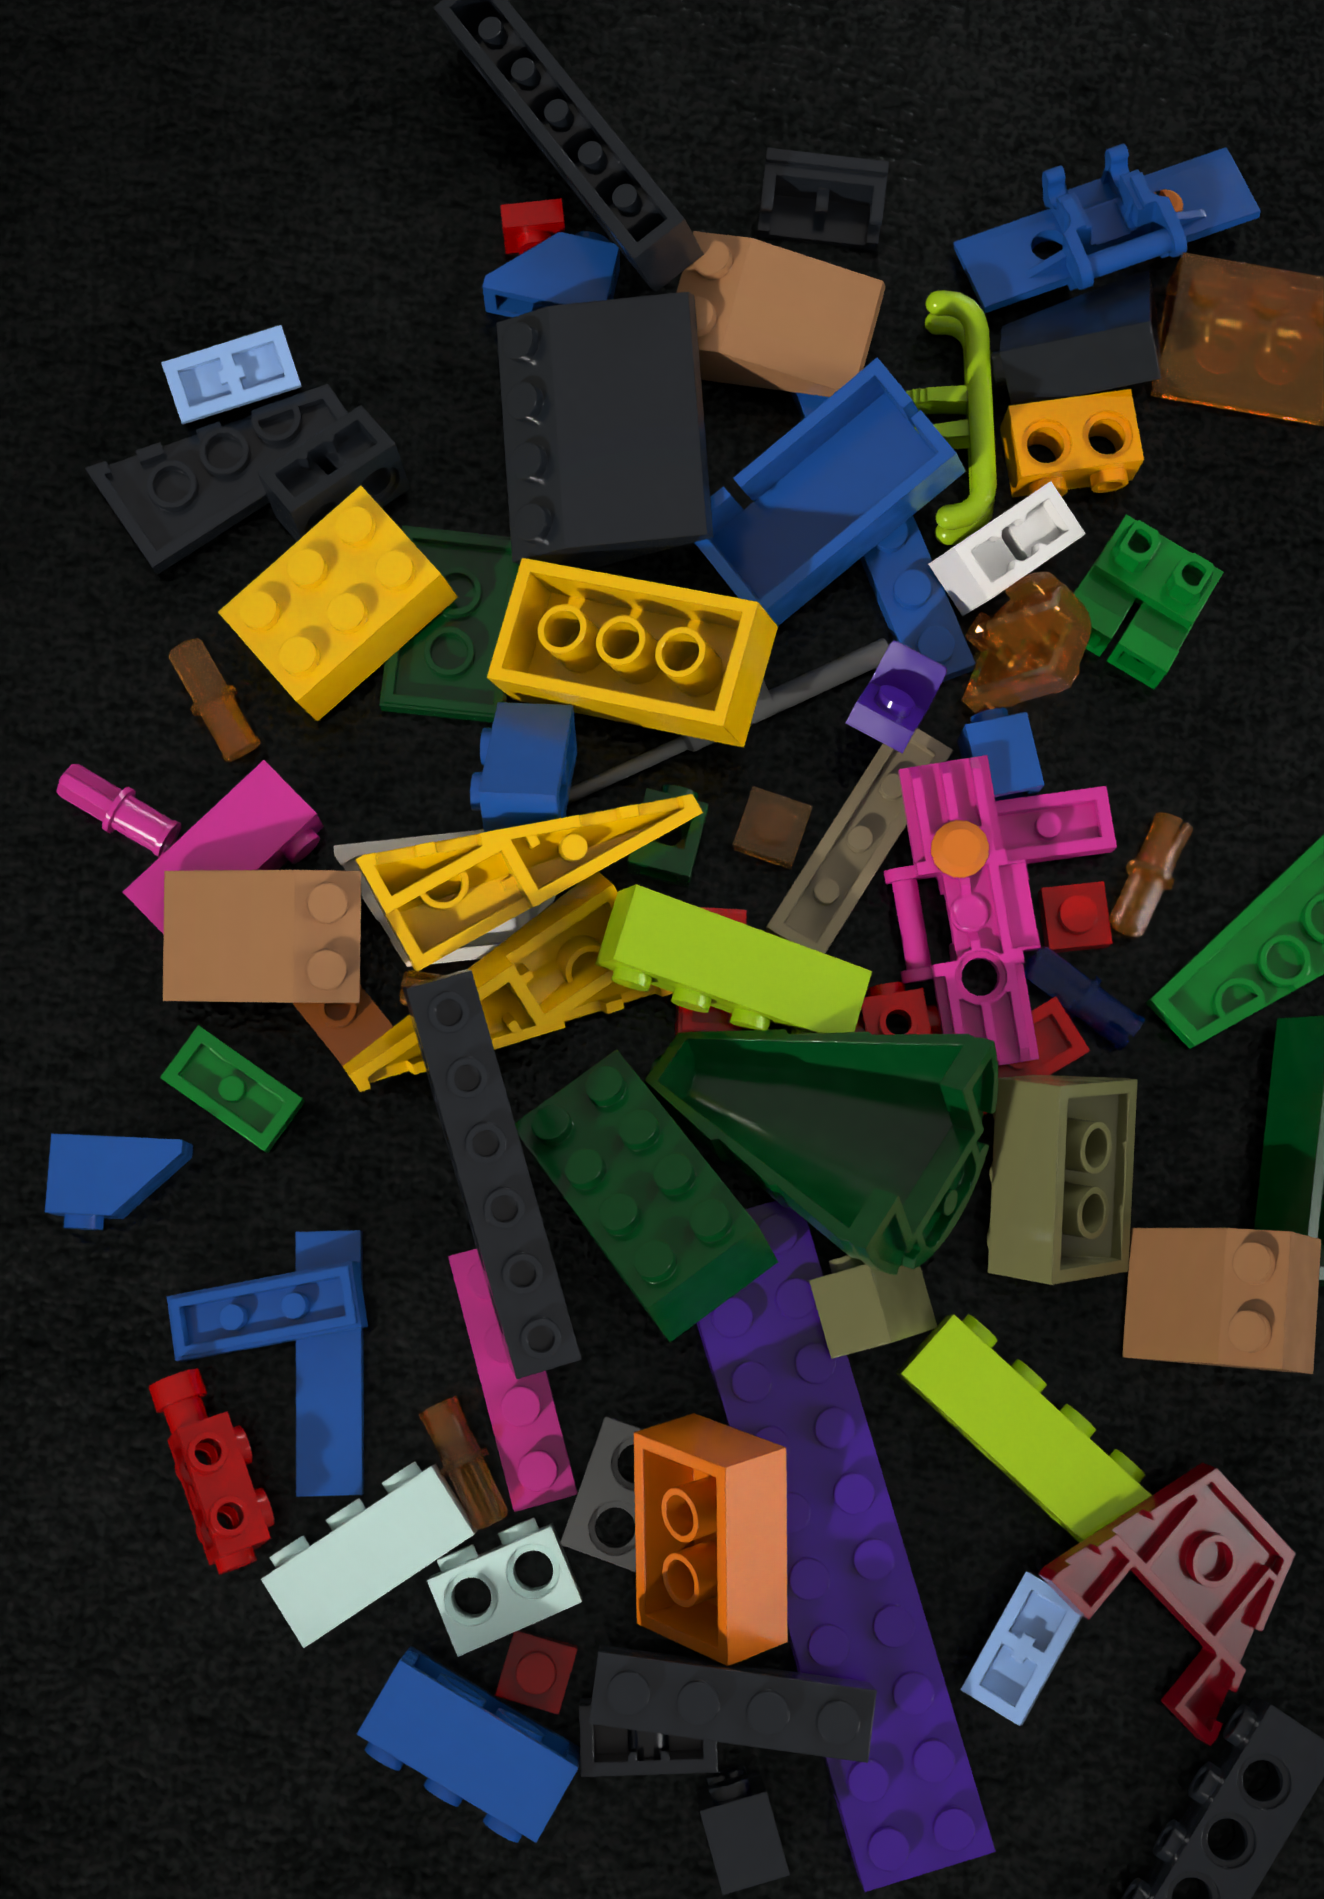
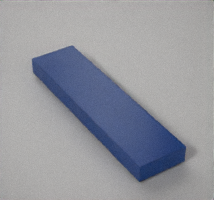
[296,1230,364,1497]

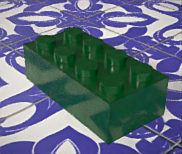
[515,1049,778,1342]

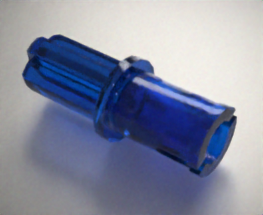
[1024,946,1145,1051]

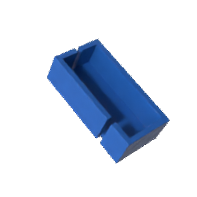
[694,357,966,626]

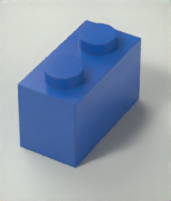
[470,702,577,832]

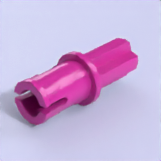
[56,764,181,857]

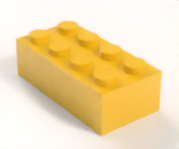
[487,558,778,748]

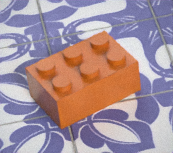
[634,1413,788,1666]

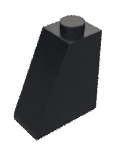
[991,270,1161,405]

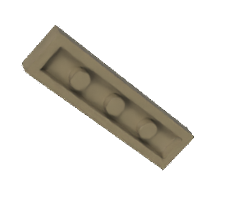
[765,729,953,954]

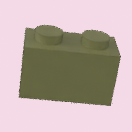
[809,1255,938,1359]

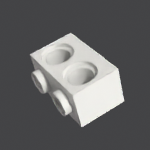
[928,481,1086,616]

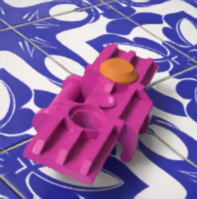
[884,755,1041,1066]

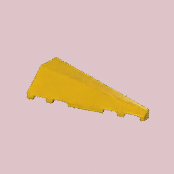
[355,794,703,972]
[343,871,673,1092]

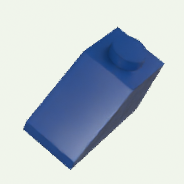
[482,231,620,318]
[45,1133,193,1230]

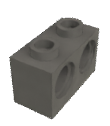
[560,1415,643,1572]

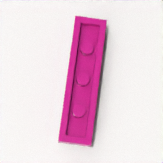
[448,1249,578,1512]

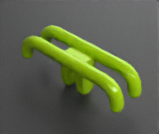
[906,290,997,545]

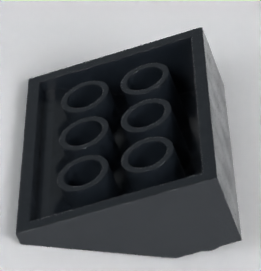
[497,292,713,570]

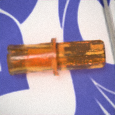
[169,638,261,762]
[1110,812,1193,938]
[419,1396,508,1530]

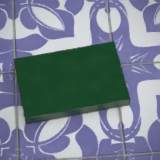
[379,525,520,723]

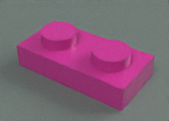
[995,786,1117,864]

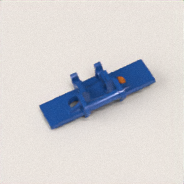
[954,143,1261,313]

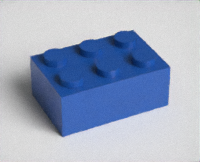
[357,1646,580,1843]

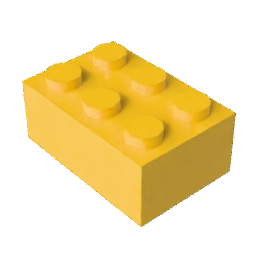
[218,485,458,722]

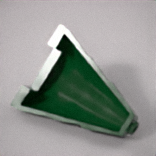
[645,1029,998,1275]

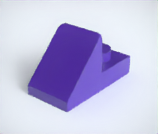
[846,640,947,754]

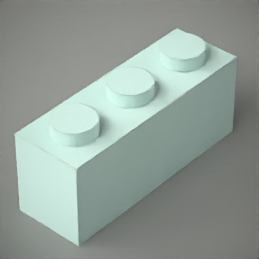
[261,1461,478,1648]

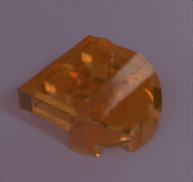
[962,572,1091,714]

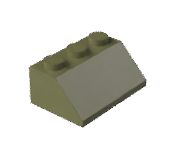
[987,1075,1137,1285]

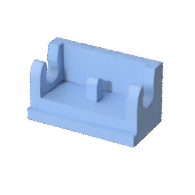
[161,325,302,424]
[961,1571,1082,1726]

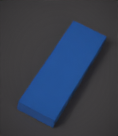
[167,1261,368,1361]

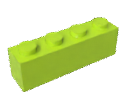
[595,884,872,1034]
[895,1314,1152,1543]

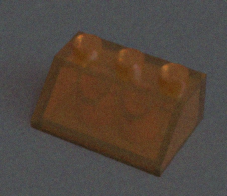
[1150,252,1324,426]

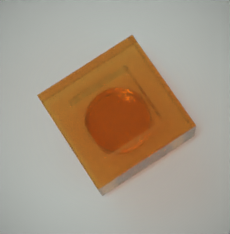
[732,786,813,869]

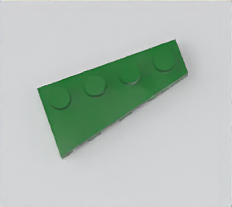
[1146,834,1324,1049]

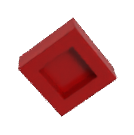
[500,198,565,255]
[1038,881,1112,954]
[495,1629,578,1715]

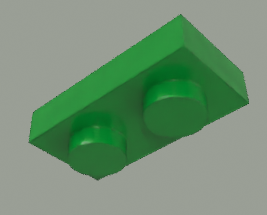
[160,1025,306,1153]

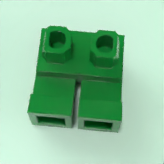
[1052,514,1224,689]

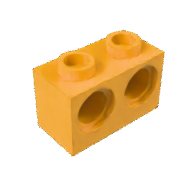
[1000,389,1144,497]

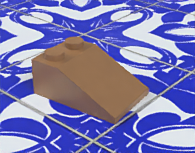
[676,231,886,397]
[163,870,361,1003]
[1122,1228,1321,1374]

